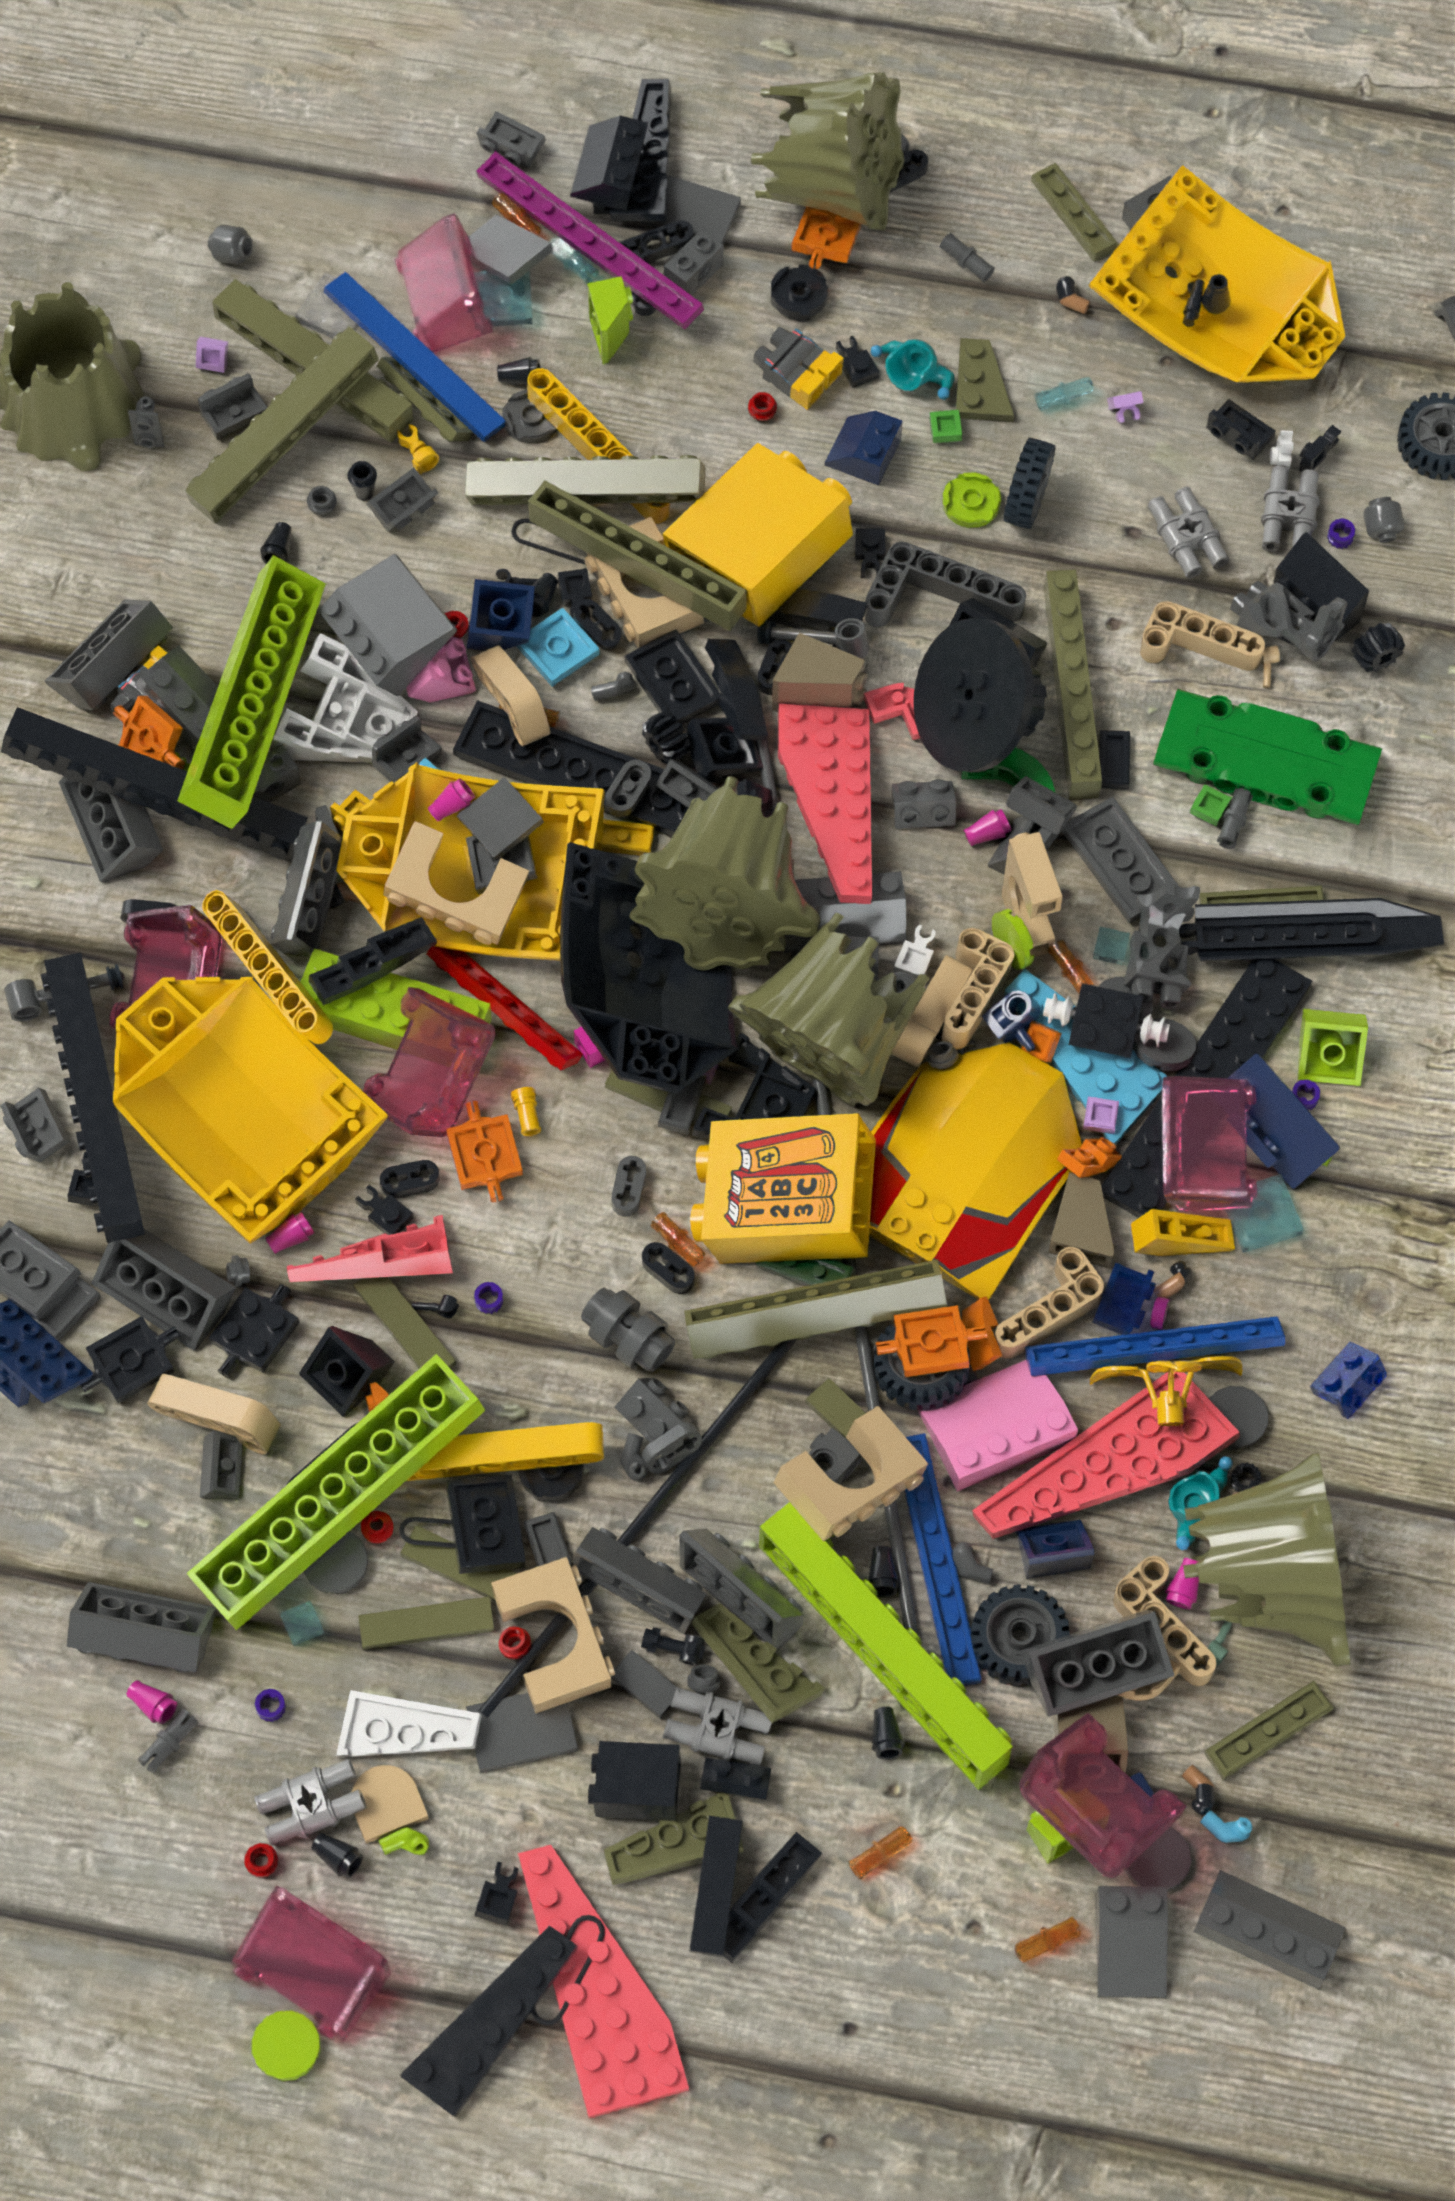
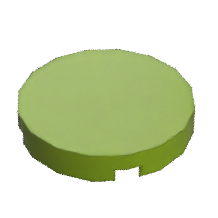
[942,472,1001,528]
[992,909,1034,970]
[251,2010,320,2081]

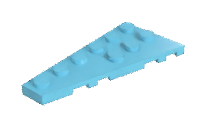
[1004,969,1171,1145]

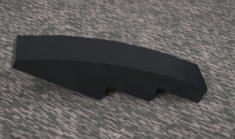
[767,589,867,631]
[705,638,768,740]
[308,917,437,1006]
[723,1832,822,1963]

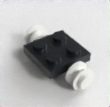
[1043,983,1170,1058]

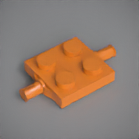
[791,207,861,269]
[113,696,185,769]
[446,1101,523,1202]
[876,1305,987,1377]

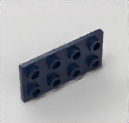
[1211,1054,1340,1188]
[0,1300,93,1408]

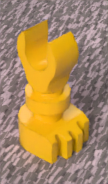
[397,424,439,475]

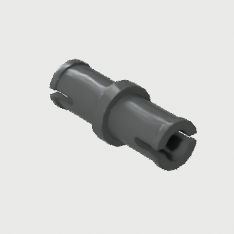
[939,233,995,282]
[1217,788,1253,849]
[138,1709,198,1774]

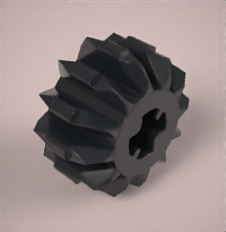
[1352,623,1405,672]
[642,711,690,765]

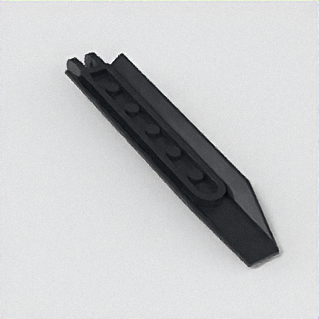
[1179,898,1444,962]

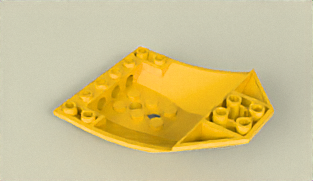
[1088,165,1346,383]

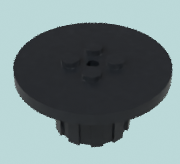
[913,618,1047,772]

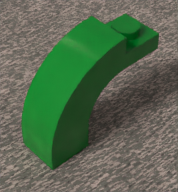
[961,747,1055,792]

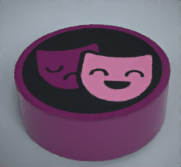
[1150,1297,1170,1330]

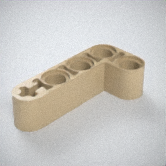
[1140,601,1265,671]
[471,645,551,747]
[941,928,1015,1049]
[891,954,974,1069]
[995,1247,1104,1359]
[147,1374,281,1455]
[1113,1556,1216,1686]

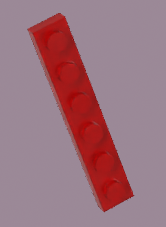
[426,946,583,1070]

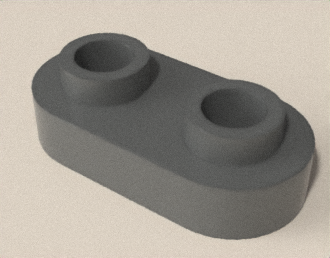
[606,760,651,817]

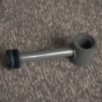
[757,618,870,659]
[4,964,125,1022]

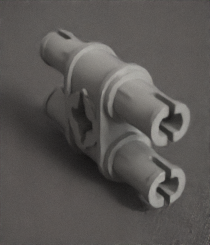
[1261,466,1320,552]
[1148,487,1229,579]
[662,1687,771,1765]
[254,1759,367,1846]

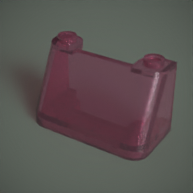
[394,213,493,353]
[109,904,222,1030]
[363,987,495,1137]
[1162,1076,1257,1211]
[1019,1713,1187,1878]
[231,1886,391,2042]

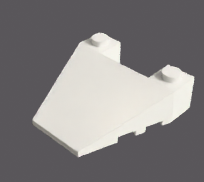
[270,633,418,763]

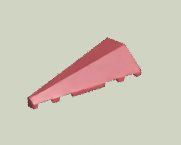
[287,1215,453,1282]

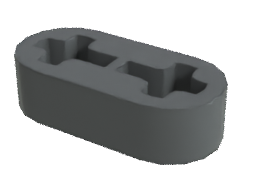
[611,1156,646,1216]
[642,1422,702,1474]

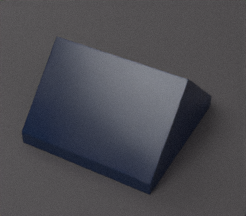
[1017,1520,1094,1579]

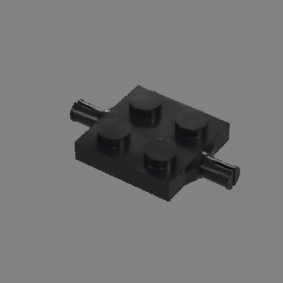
[209,1283,300,1378]
[80,1316,181,1404]

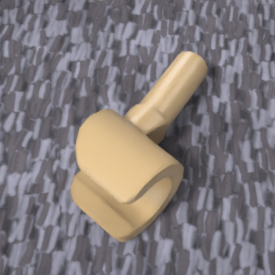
[1261,645,1280,688]

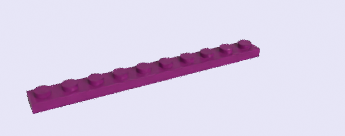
[476,152,704,330]

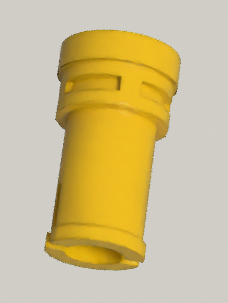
[510,1087,541,1136]

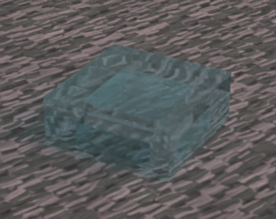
[1093,927,1130,965]
[280,1601,324,1646]

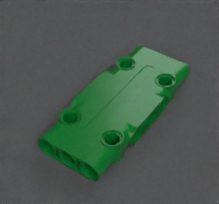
[1153,689,1383,826]

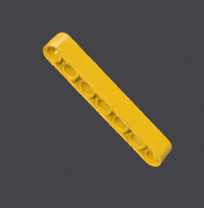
[527,368,670,524]
[202,890,333,1044]
[407,1422,604,1481]

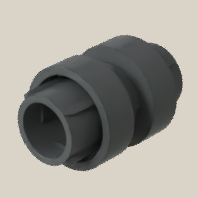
[581,1287,675,1372]

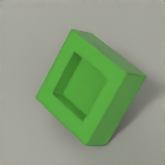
[929,410,963,443]
[1190,784,1232,827]

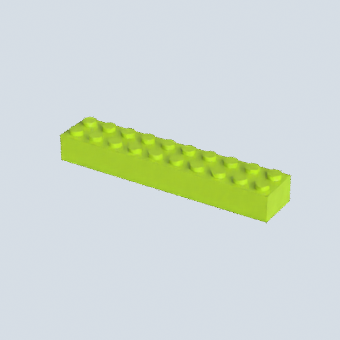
[177,555,326,829]
[186,1354,485,1631]
[759,1502,1013,1790]

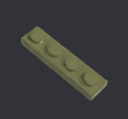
[376,357,473,442]

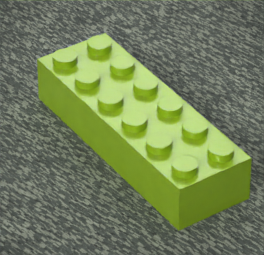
[300,948,492,1073]

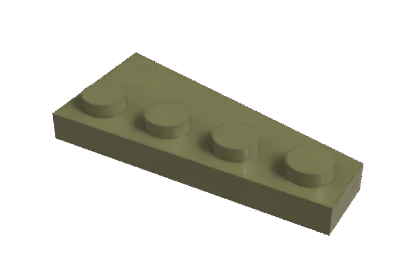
[692,1603,825,1723]
[604,1792,744,1886]

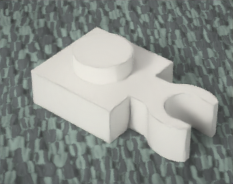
[1270,430,1294,469]
[894,925,935,980]

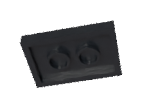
[624,629,721,724]
[446,1474,526,1574]

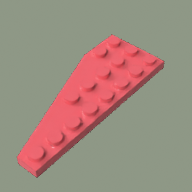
[778,703,872,904]
[972,1372,1239,1539]
[518,1844,689,2119]

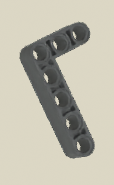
[864,541,1026,627]

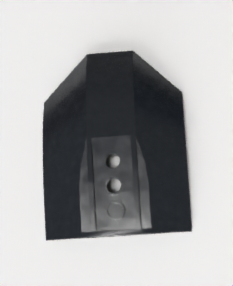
[560,842,739,1094]

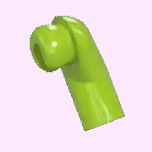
[378,1827,429,1855]

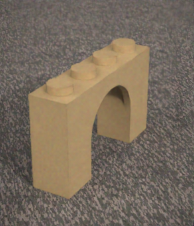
[584,517,704,648]
[383,821,529,945]
[1001,832,1063,957]
[773,1406,928,1542]
[491,1557,615,1714]

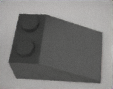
[1095,1886,1168,1998]

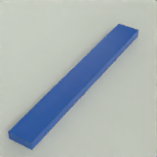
[324,271,506,442]
[1025,1316,1286,1376]
[904,1433,982,1686]

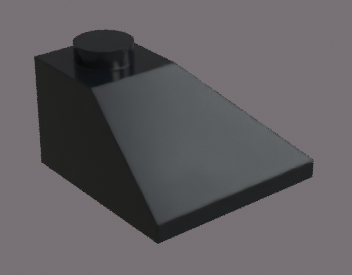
[299,1326,395,1417]

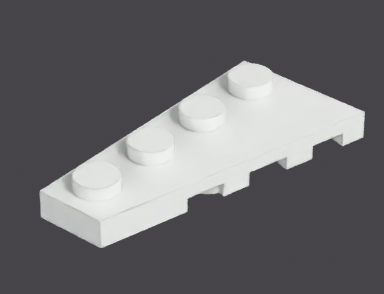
[336,1690,482,1758]

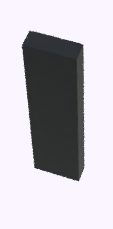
[689,1815,743,1957]

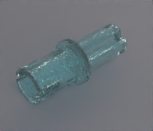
[550,236,599,284]
[1035,377,1094,411]

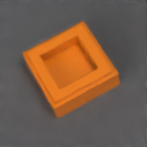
[1021,1021,1062,1062]

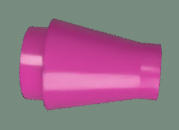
[428,778,475,822]
[963,809,1011,846]
[265,1211,315,1254]
[1165,1558,1199,1610]
[126,1680,177,1724]

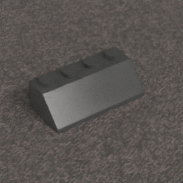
[44,599,173,710]
[135,645,218,750]
[59,776,163,883]
[271,821,342,957]
[784,871,906,953]
[91,1229,236,1351]
[570,1527,707,1634]
[66,1582,216,1673]
[1021,1610,1175,1717]
[1193,1870,1346,1990]

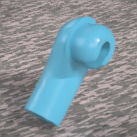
[1200,1810,1252,1843]

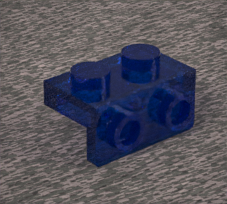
[1092,1263,1156,1335]
[1310,1341,1387,1419]

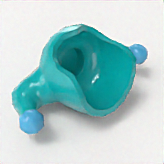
[870,339,955,400]
[1168,1456,1233,1550]

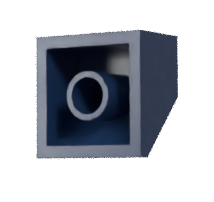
[824,411,903,486]
[467,579,535,651]

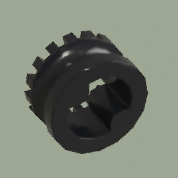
[1230,1462,1261,1492]

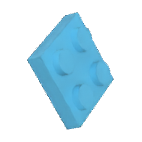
[516,608,600,687]

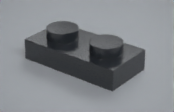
[700,1757,772,1800]

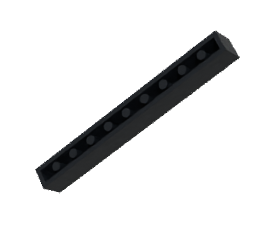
[0,707,308,862]
[40,952,145,1243]

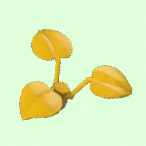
[1089,1356,1243,1426]

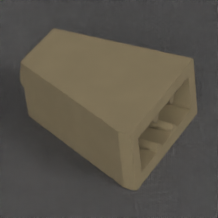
[1048,1173,1114,1269]

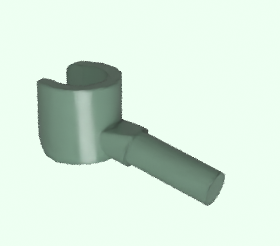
[1208,1621,1232,1666]

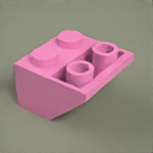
[406,637,476,703]

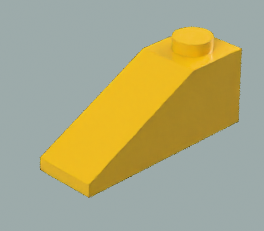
[1131,1209,1235,1256]

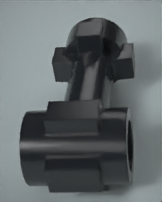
[641,1627,705,1666]

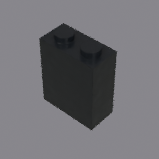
[588,1741,682,1821]

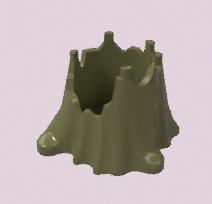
[751,72,904,230]
[0,282,144,471]
[629,777,821,970]
[728,912,929,1107]
[1183,1453,1351,1666]

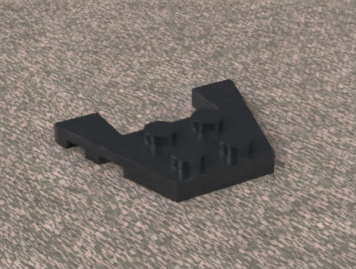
[692,1033,816,1138]

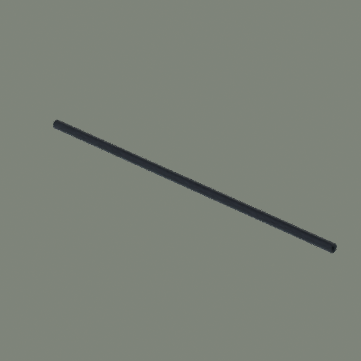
[478,1339,798,1718]

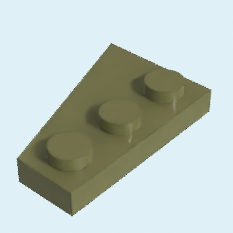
[956,338,1014,422]

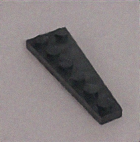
[609,79,671,221]
[400,1925,578,2118]

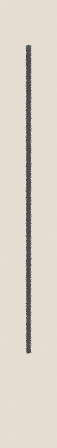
[755,684,919,1635]

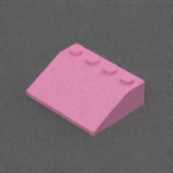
[917,1360,1078,1492]

